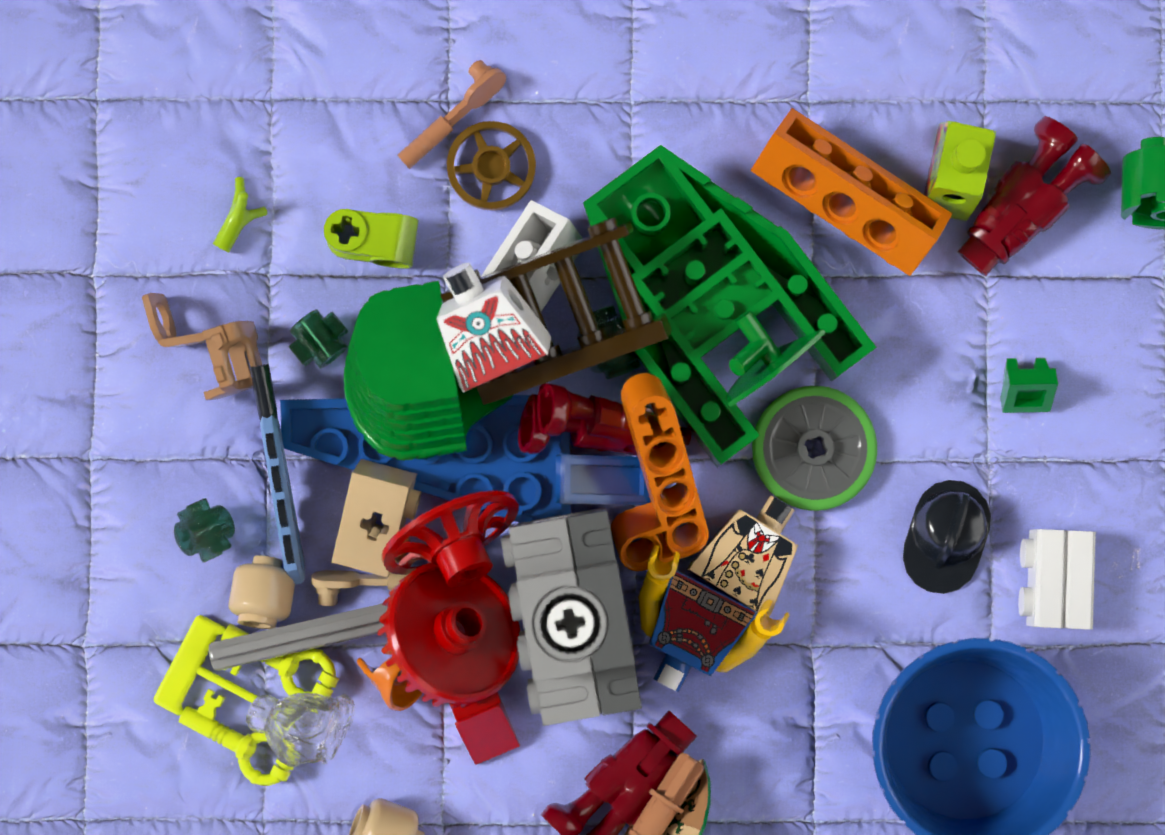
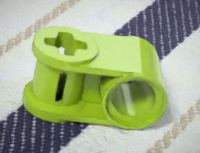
[324,209,419,269]

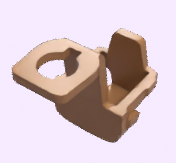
[142,293,262,400]

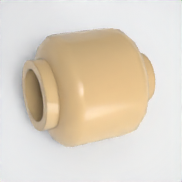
[228,555,295,629]
[349,798,425,835]

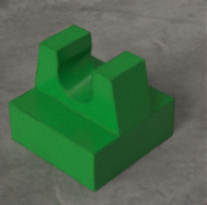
[1000,358,1058,413]

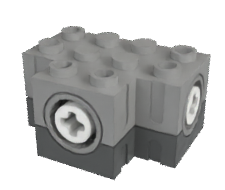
[501,507,642,726]

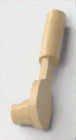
[311,570,407,606]

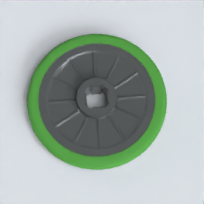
[752,386,877,511]

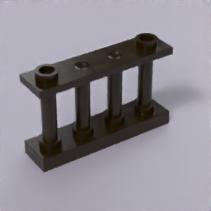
[441,217,672,405]

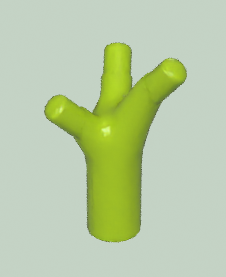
[212,177,267,253]

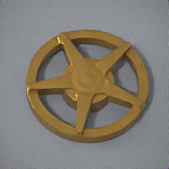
[447,121,536,210]

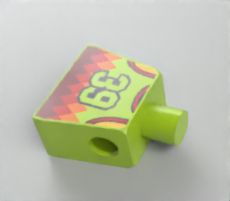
[924,121,996,221]

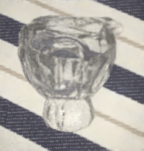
[246,693,356,767]

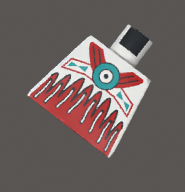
[437,262,551,392]

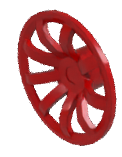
[381,490,519,588]

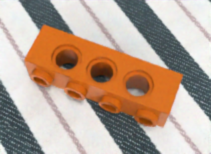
[750,108,953,276]

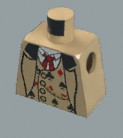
[687,495,798,616]

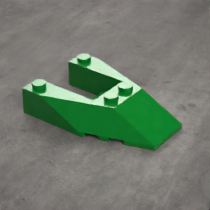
[583,145,877,468]

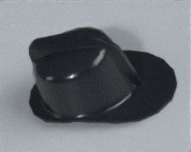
[903,480,991,594]

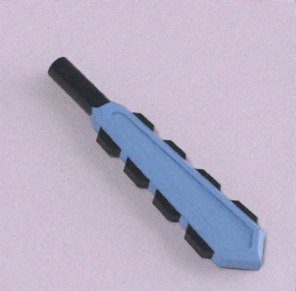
[250,364,305,585]

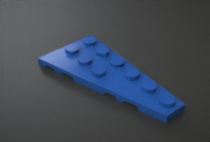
[280,395,571,523]

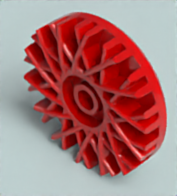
[378,562,521,709]

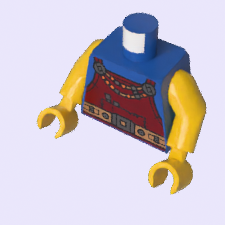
[638,545,789,692]

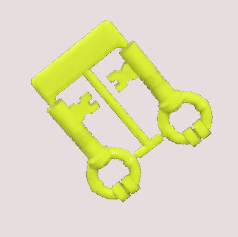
[153,615,339,786]

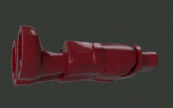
[957,116,1111,276]
[518,383,692,456]
[541,710,697,835]

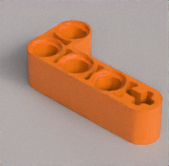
[610,373,709,571]

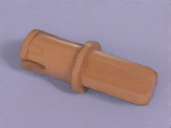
[628,753,704,835]

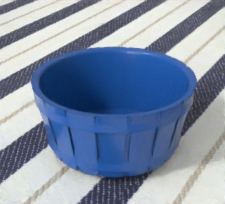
[872,638,1091,835]

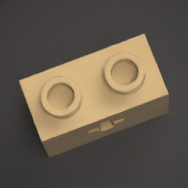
[331,459,421,578]

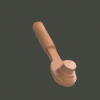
[397,60,506,169]

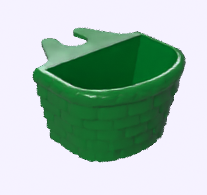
[343,281,513,460]

